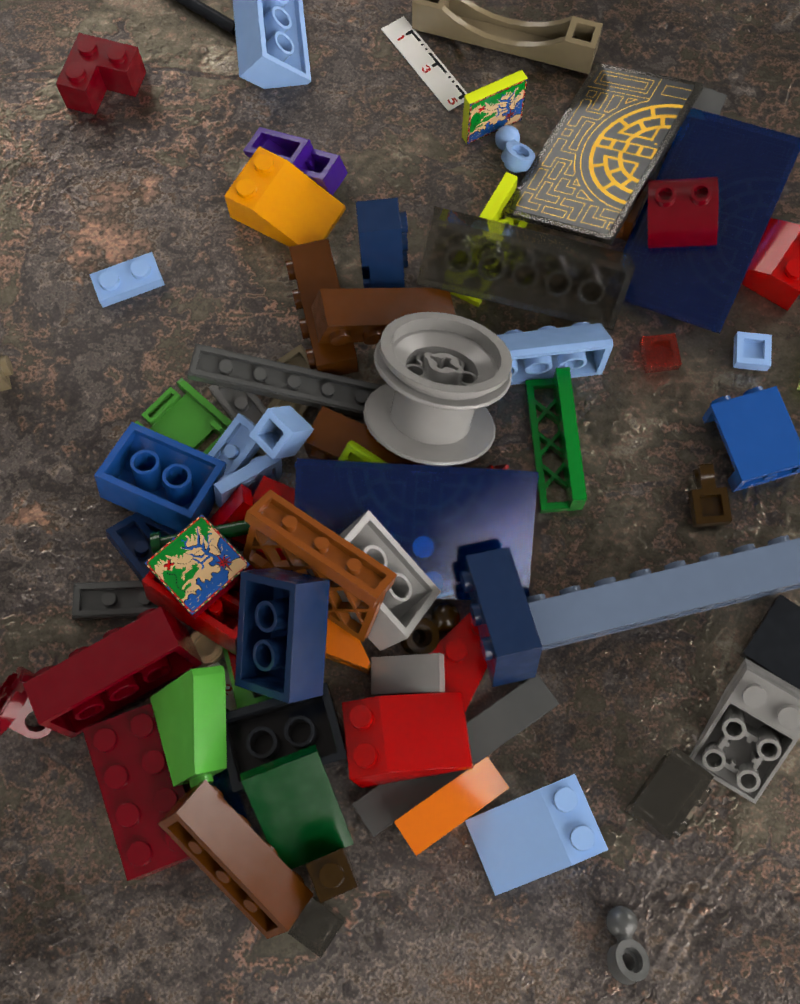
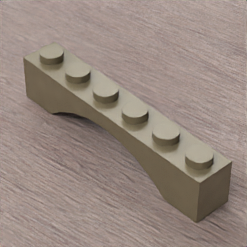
[412,0,603,74]

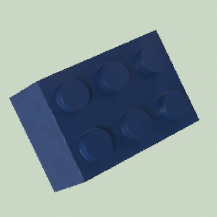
[235,567,330,704]

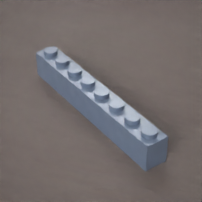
[527,535,800,651]

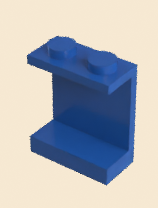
[702,386,800,492]

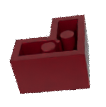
[56,33,146,115]

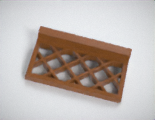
[243,490,398,642]

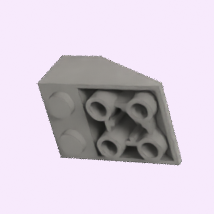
[687,658,800,804]

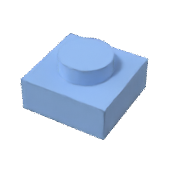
[733,331,772,371]

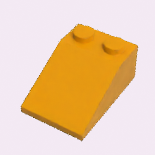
[224,146,346,247]

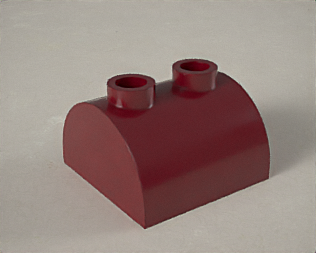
[648,177,719,248]

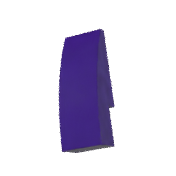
[243,127,348,196]

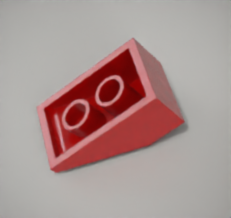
[736,217,800,311]
[342,692,473,788]

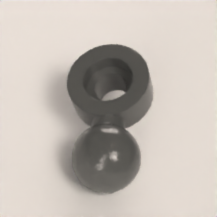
[606,906,650,985]

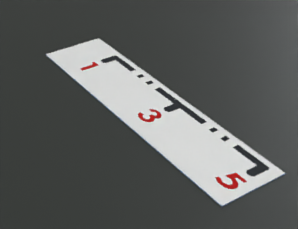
[381,16,468,112]

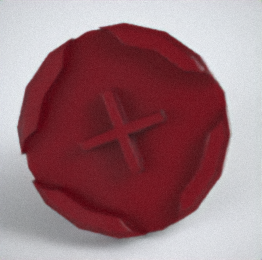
[0,666,52,739]

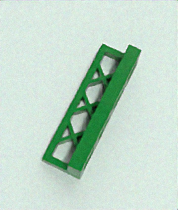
[525,367,587,513]

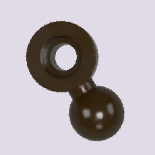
[400,603,460,655]

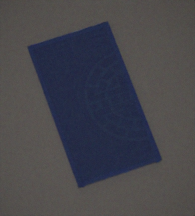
[604,107,800,334]
[291,458,539,600]

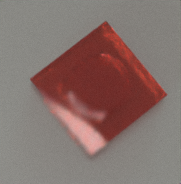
[639,333,682,373]

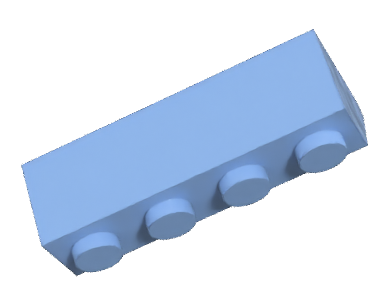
[232,0,311,89]
[497,322,614,385]

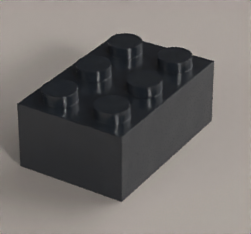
[226,683,348,795]

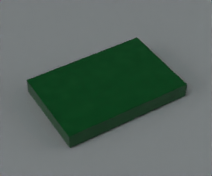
[240,745,354,869]

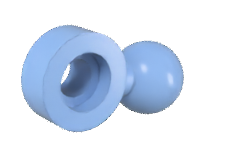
[495,125,535,173]

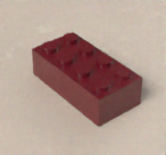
[23,606,203,738]
[82,703,191,881]

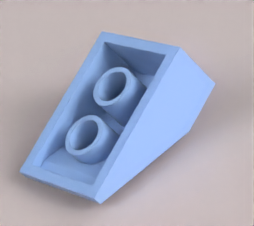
[465,774,608,896]

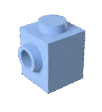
[248,406,314,460]

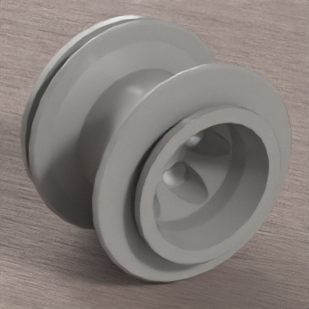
[363,312,512,466]

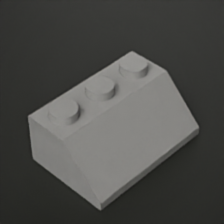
[306,510,441,651]

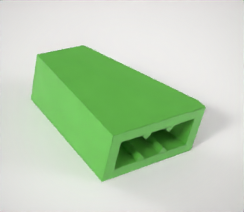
[150,665,227,789]

